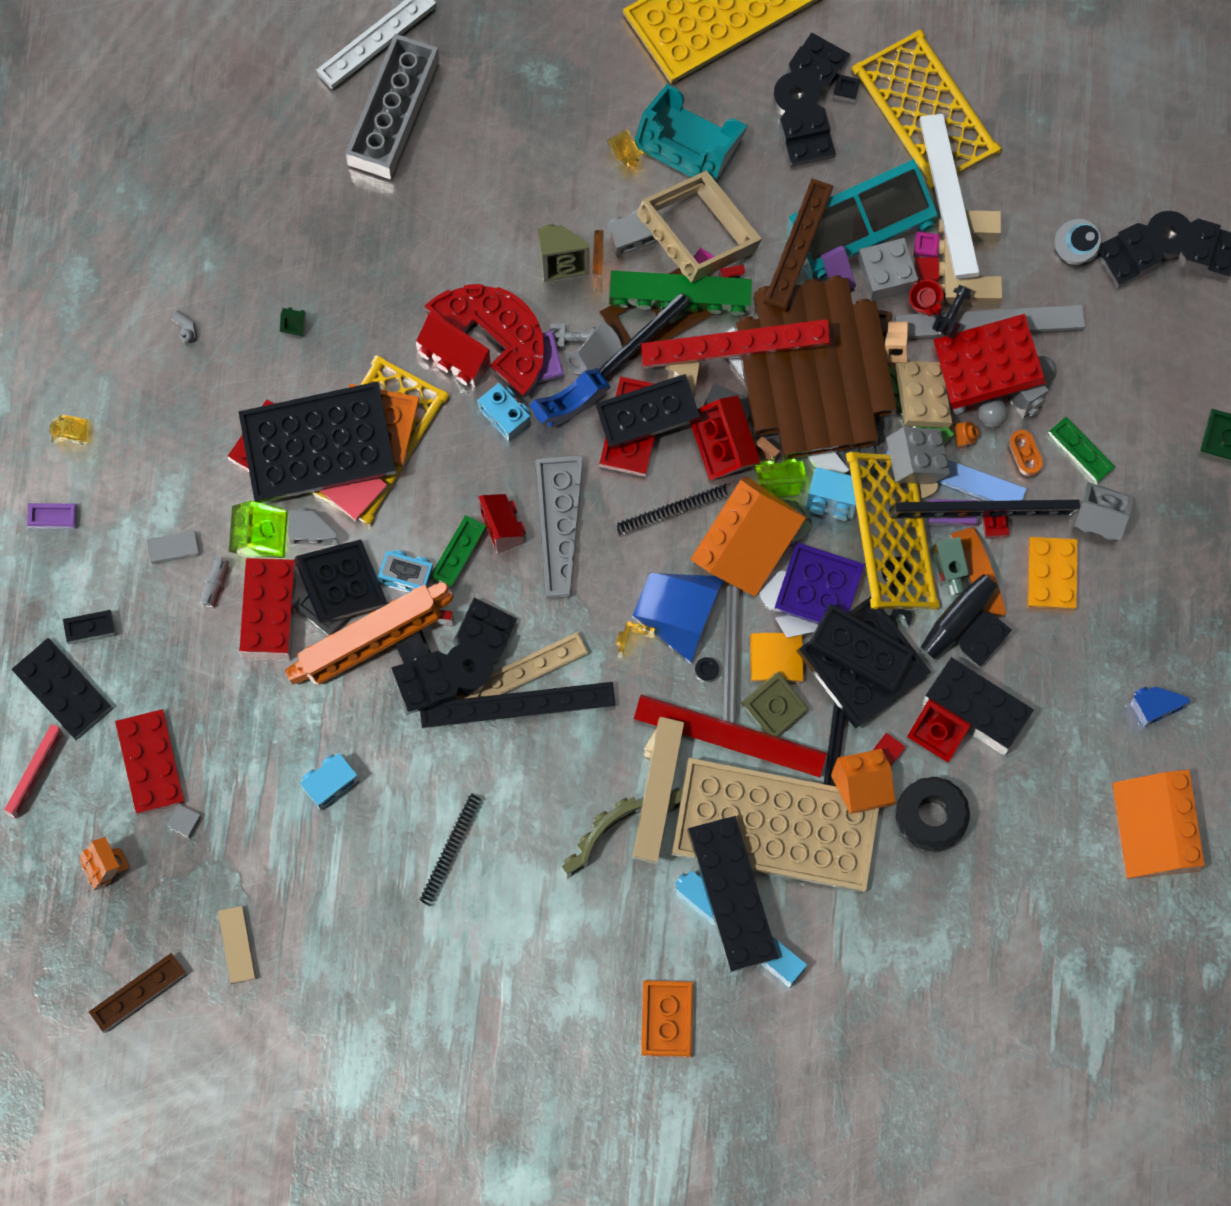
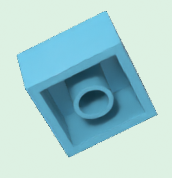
[806,467,856,521]

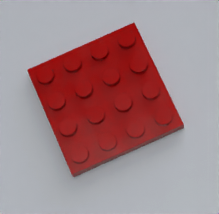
[933,314,1046,410]

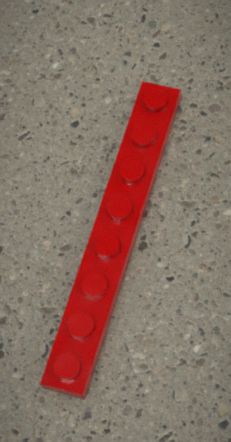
[641,319,831,368]

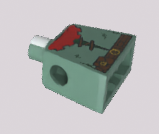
[930,537,968,596]

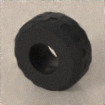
[895,776,970,852]

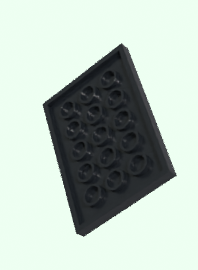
[238,381,397,504]

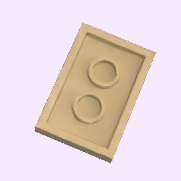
[894,360,952,428]

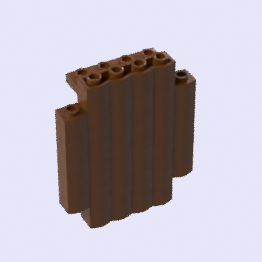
[735,275,897,460]

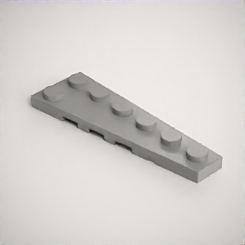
[535,456,583,599]

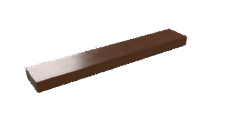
[763,178,834,312]

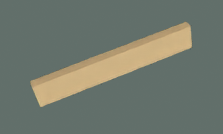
[452,632,589,700]
[632,717,684,864]

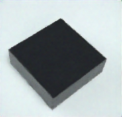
[833,74,861,103]

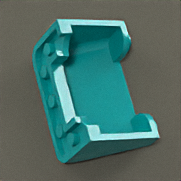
[635,84,748,181]

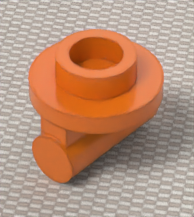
[955,421,979,448]

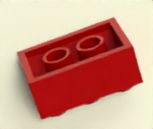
[416,311,491,388]
[690,395,761,481]

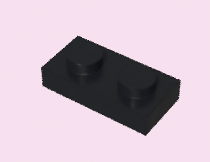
[63,610,116,644]

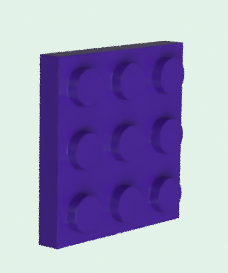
[774,542,865,624]

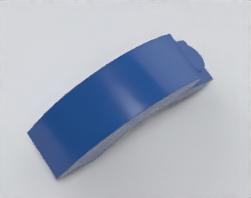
[529,369,611,427]

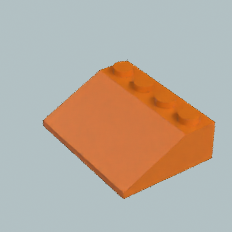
[690,477,807,597]
[1112,770,1205,879]

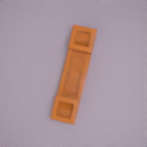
[950,527,1006,617]

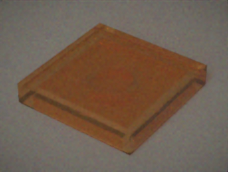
[593,230,604,292]

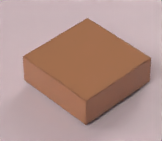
[756,436,780,464]

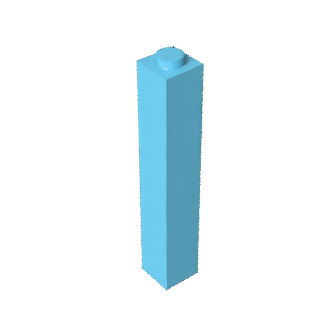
[675,870,807,988]

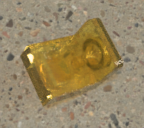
[606,129,643,167]
[49,415,88,445]

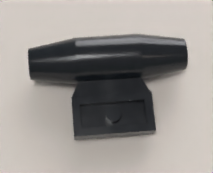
[920,574,1012,667]

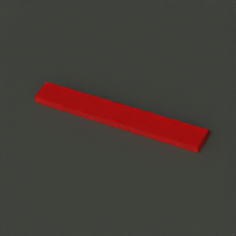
[633,694,827,778]

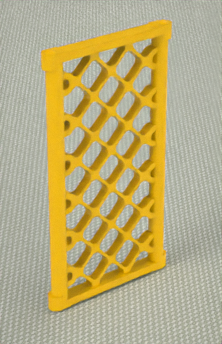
[851,29,1003,190]
[309,355,450,526]
[846,452,940,610]

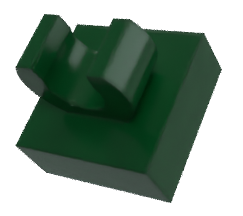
[280,307,306,336]

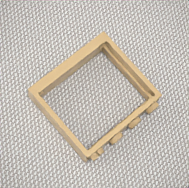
[636,170,762,283]

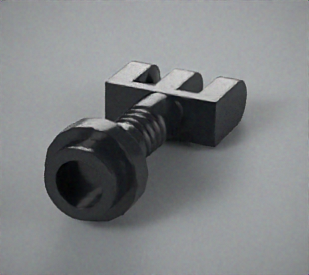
[932,284,972,338]

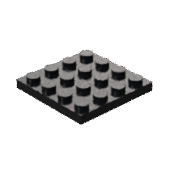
[797,596,931,729]

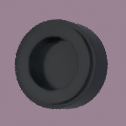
[695,657,719,683]

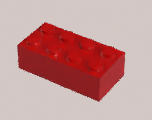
[239,558,297,661]

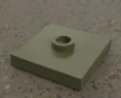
[741,671,809,737]

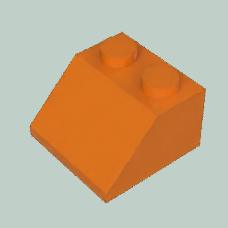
[831,749,895,814]

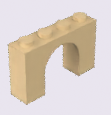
[938,210,1002,307]

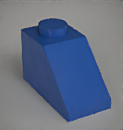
[1130,686,1191,728]

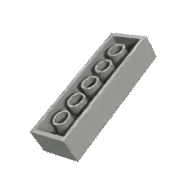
[345,34,439,179]

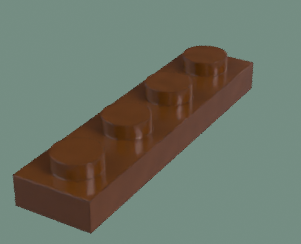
[89,953,186,1033]

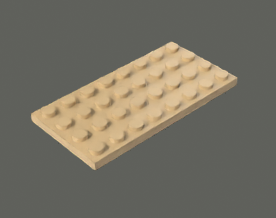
[671,758,879,893]

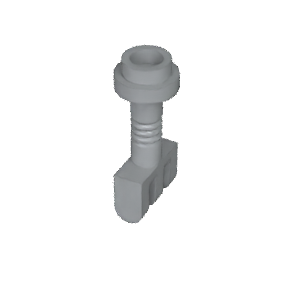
[550,324,596,349]

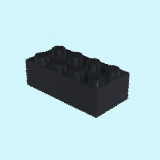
[923,657,1034,756]

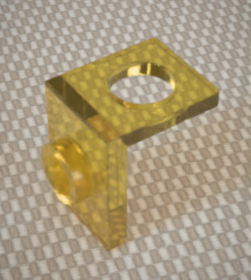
[616,621,655,659]

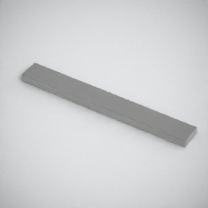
[895,305,1085,339]

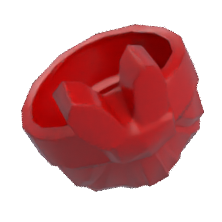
[909,279,945,317]

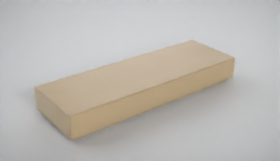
[218,906,256,985]

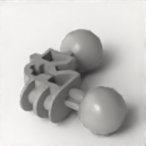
[978,356,1057,428]

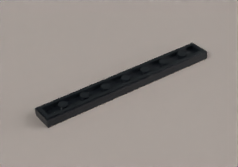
[889,499,1080,519]
[420,682,616,729]

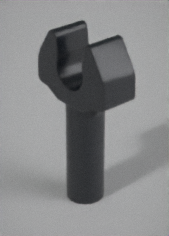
[889,585,912,628]

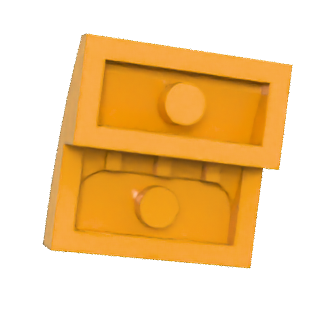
[750,633,803,683]

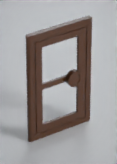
[599,268,715,362]

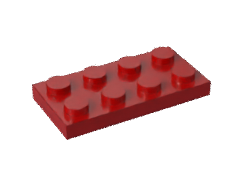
[599,376,655,477]
[115,709,185,815]

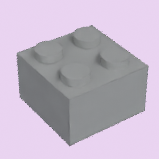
[857,238,918,301]
[886,427,950,484]

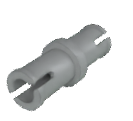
[199,557,229,607]

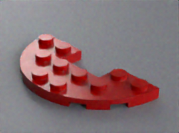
[424,284,545,398]

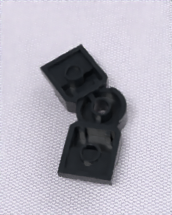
[773,32,851,167]
[1098,211,1231,288]
[389,597,517,715]

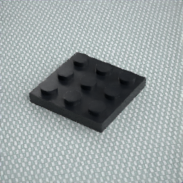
[294,539,387,624]

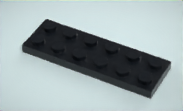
[687,816,778,973]

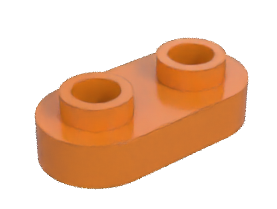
[1009,430,1043,476]

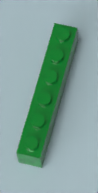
[609,270,752,315]

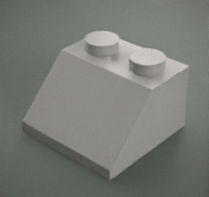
[1075,482,1134,541]

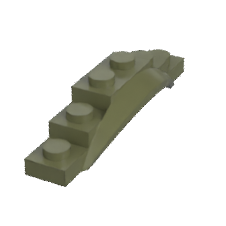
[562,788,682,879]

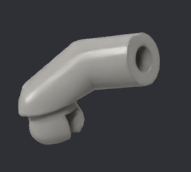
[171,310,196,342]

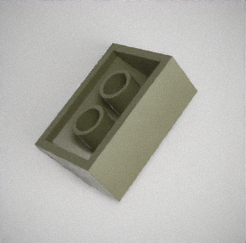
[538,224,590,282]

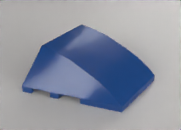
[632,573,724,664]

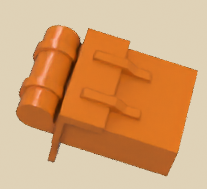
[80,837,129,890]

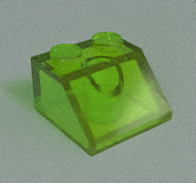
[754,459,807,498]
[229,500,287,559]

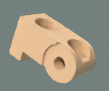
[885,321,908,363]

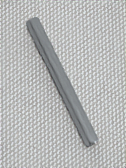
[723,586,739,724]

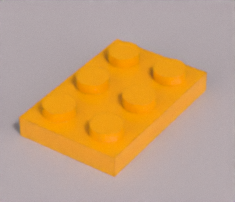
[1027,537,1078,611]

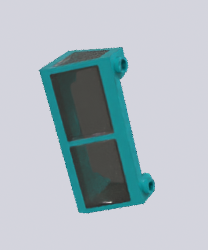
[786,159,938,280]

